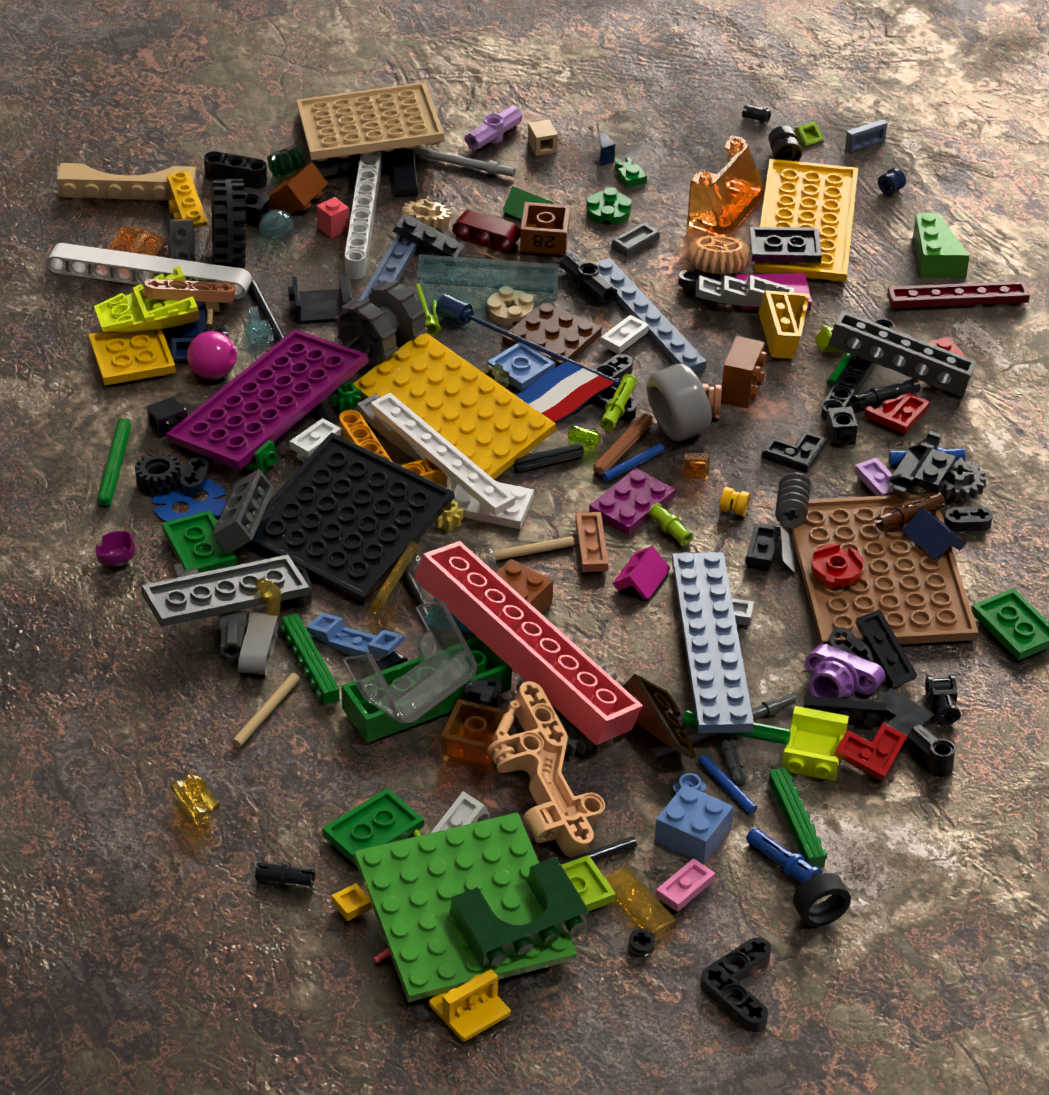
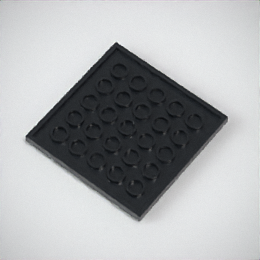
[248,432,455,603]

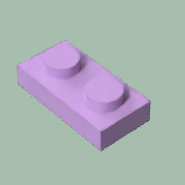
[855,458,897,496]

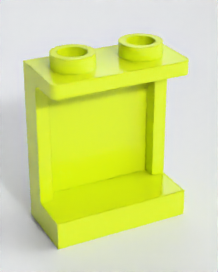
[781,706,849,781]

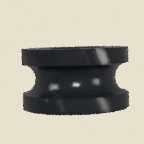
[628,929,655,958]

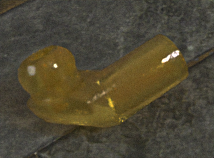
[255,578,281,616]

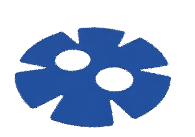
[152,480,228,522]

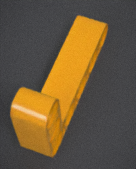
[339,410,448,487]

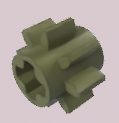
[483,363,510,388]

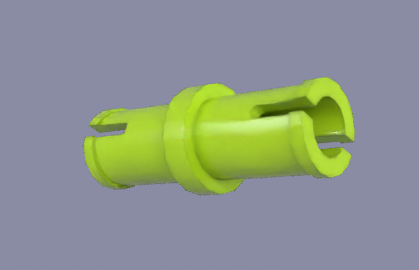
[648,503,693,546]

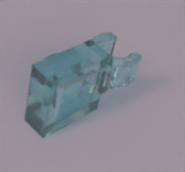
[245,306,274,346]

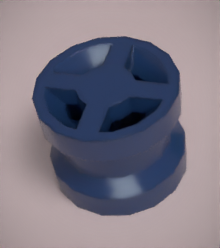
[877,168,906,195]

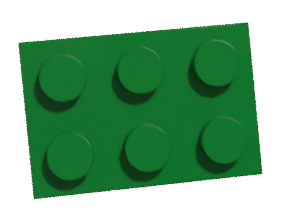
[162,510,237,576]
[971,588,1049,660]
[322,788,424,866]

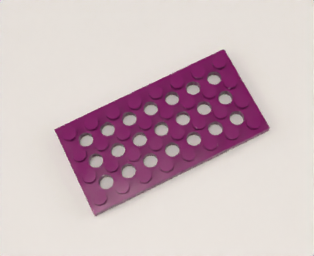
[166,329,369,470]

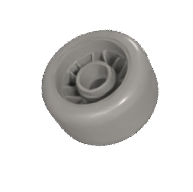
[647,364,712,442]

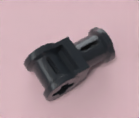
[925,675,961,725]

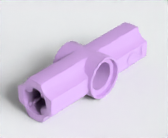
[464,105,522,151]

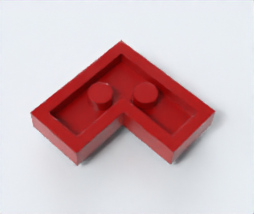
[834,723,907,781]

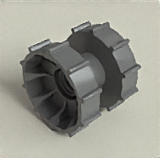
[335,280,428,368]

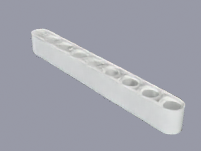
[345,150,382,279]
[46,243,252,299]

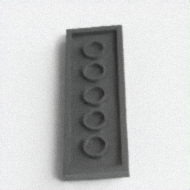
[141,555,309,627]

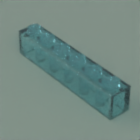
[417,254,560,293]

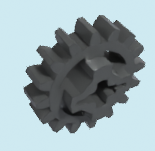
[938,458,987,502]

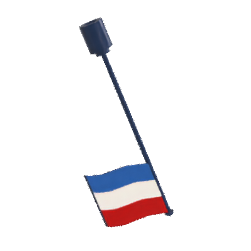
[436,294,621,423]

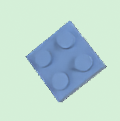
[487,342,555,391]

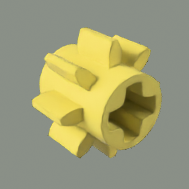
[435,501,463,531]

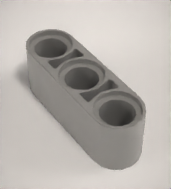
[238,612,280,676]

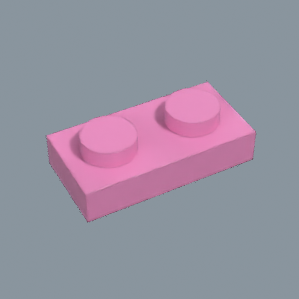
[656,858,715,912]

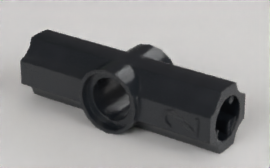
[560,251,617,305]

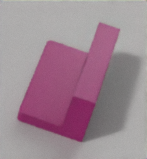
[612,545,670,600]

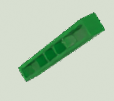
[280,613,340,705]
[768,768,828,868]

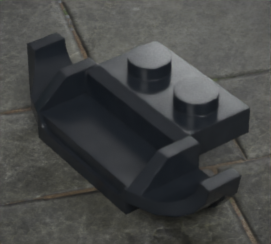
[889,431,956,499]

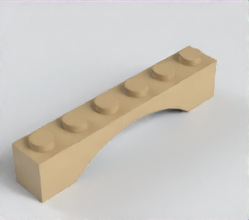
[57,163,197,200]

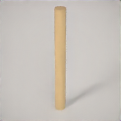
[475,536,574,563]
[232,673,300,748]

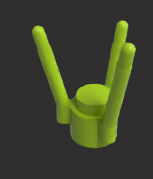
[416,283,441,337]

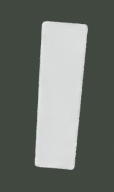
[781,525,795,572]

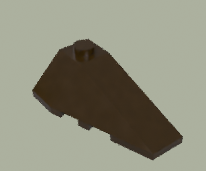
[622,674,696,759]

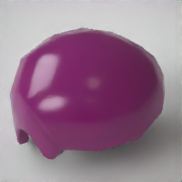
[96,530,136,567]

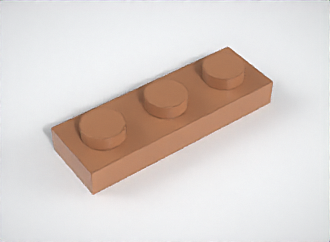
[575,512,608,572]

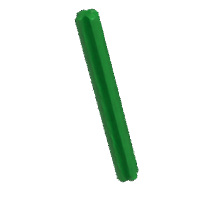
[97,418,131,507]

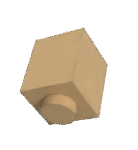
[528,120,557,156]

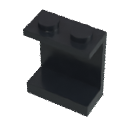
[288,273,352,324]

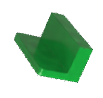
[502,186,554,219]

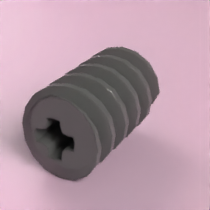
[775,472,811,528]

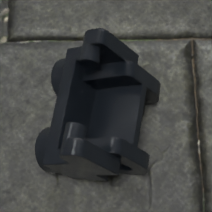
[463,678,502,733]

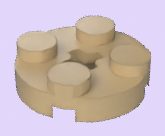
[487,286,534,326]

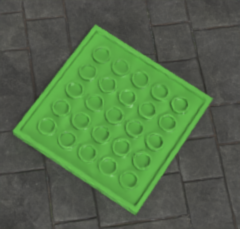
[354,812,577,1002]

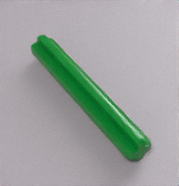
[683,710,791,745]

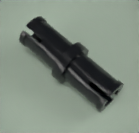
[255,861,316,887]

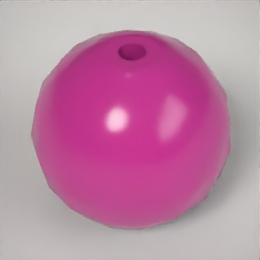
[187,330,237,381]

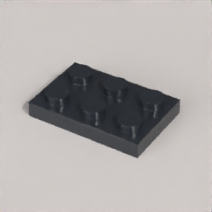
[749,227,822,264]

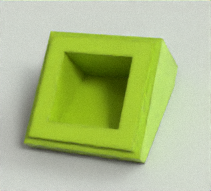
[795,121,824,147]
[815,326,840,353]

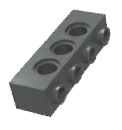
[212,469,275,554]

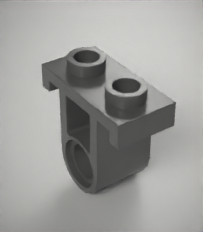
[170,219,195,262]

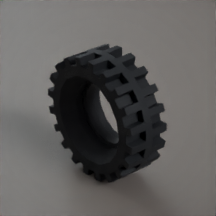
[211,179,246,268]

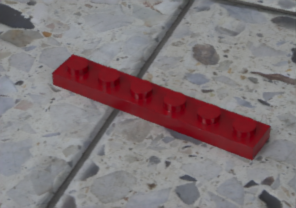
[887,281,1030,309]

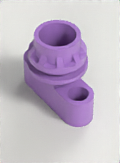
[805,644,885,699]

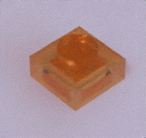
[683,453,710,479]

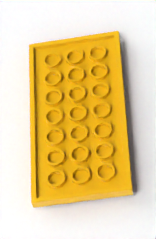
[754,159,858,282]
[353,332,557,479]

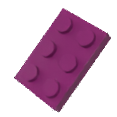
[589,468,676,535]

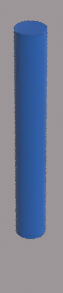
[601,443,665,482]
[698,755,757,814]

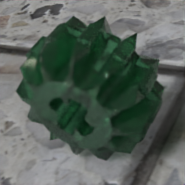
[267,146,306,177]

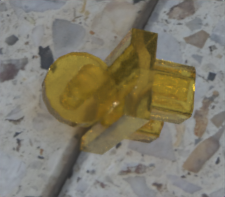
[170,772,220,824]

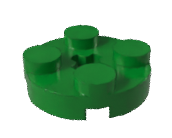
[586,187,632,225]

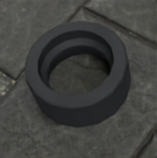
[792,873,851,927]

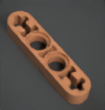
[143,279,236,303]

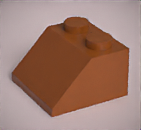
[267,162,328,214]

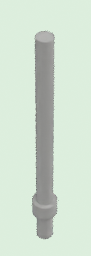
[393,147,516,177]

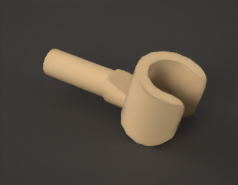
[205,302,220,328]

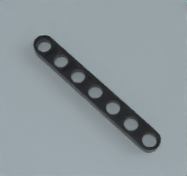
[821,319,894,421]

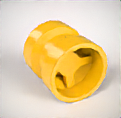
[719,487,751,517]

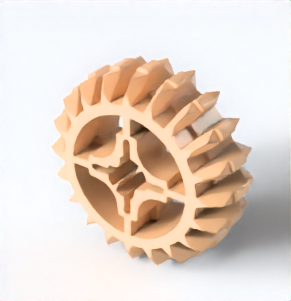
[687,235,750,275]

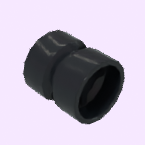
[768,125,802,162]

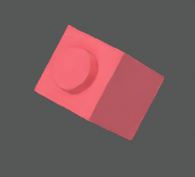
[317,197,349,238]

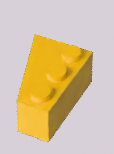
[758,290,810,359]

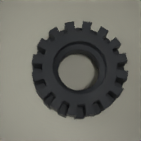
[135,452,181,496]

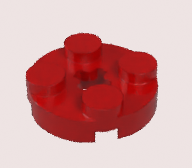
[811,544,863,590]

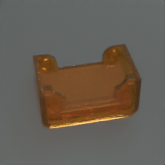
[687,135,764,236]

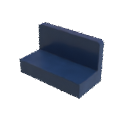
[903,507,966,560]

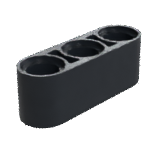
[204,151,268,189]

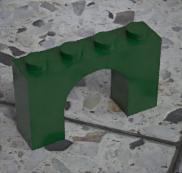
[450,857,589,968]

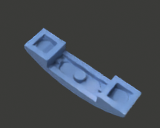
[306,612,405,659]

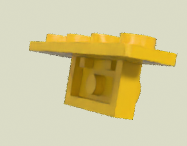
[167,171,207,228]

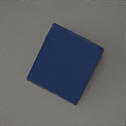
[600,133,615,166]
[171,338,194,362]

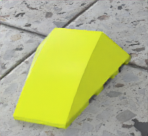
[94,265,201,332]

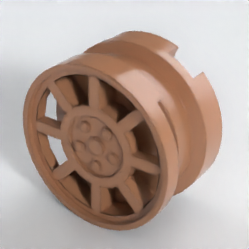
[702,383,722,419]

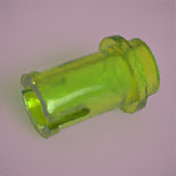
[568,424,601,448]

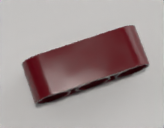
[452,210,521,252]

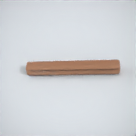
[593,413,653,475]

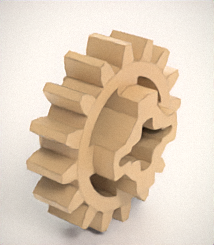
[401,199,451,229]

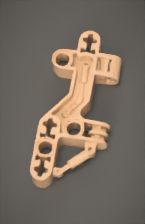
[487,681,605,858]

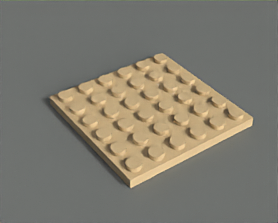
[296,82,445,161]

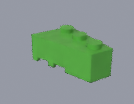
[913,213,970,278]

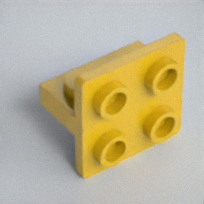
[429,969,511,1042]

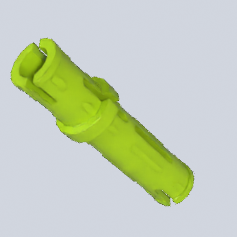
[600,374,637,431]

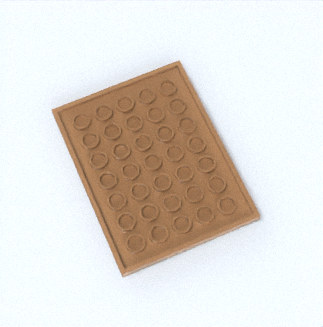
[790,493,978,646]

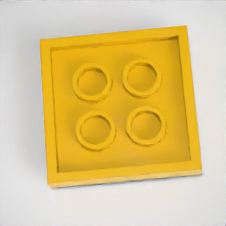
[88,329,176,385]

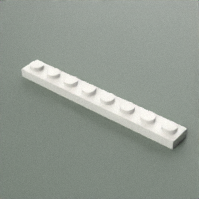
[371,393,515,515]

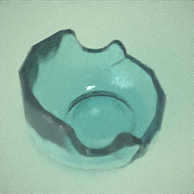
[258,209,296,241]

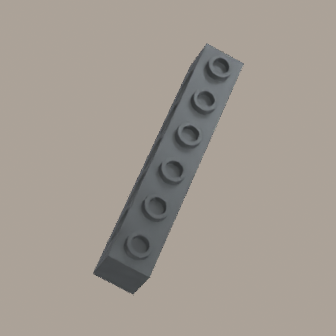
[829,310,977,397]

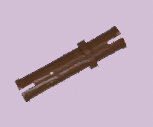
[875,492,945,532]

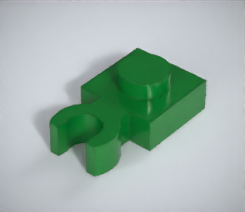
[615,156,647,188]

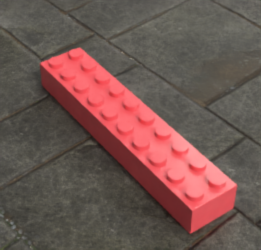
[414,541,643,745]

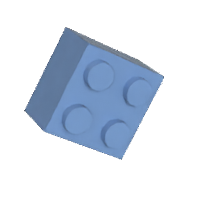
[654,784,733,865]

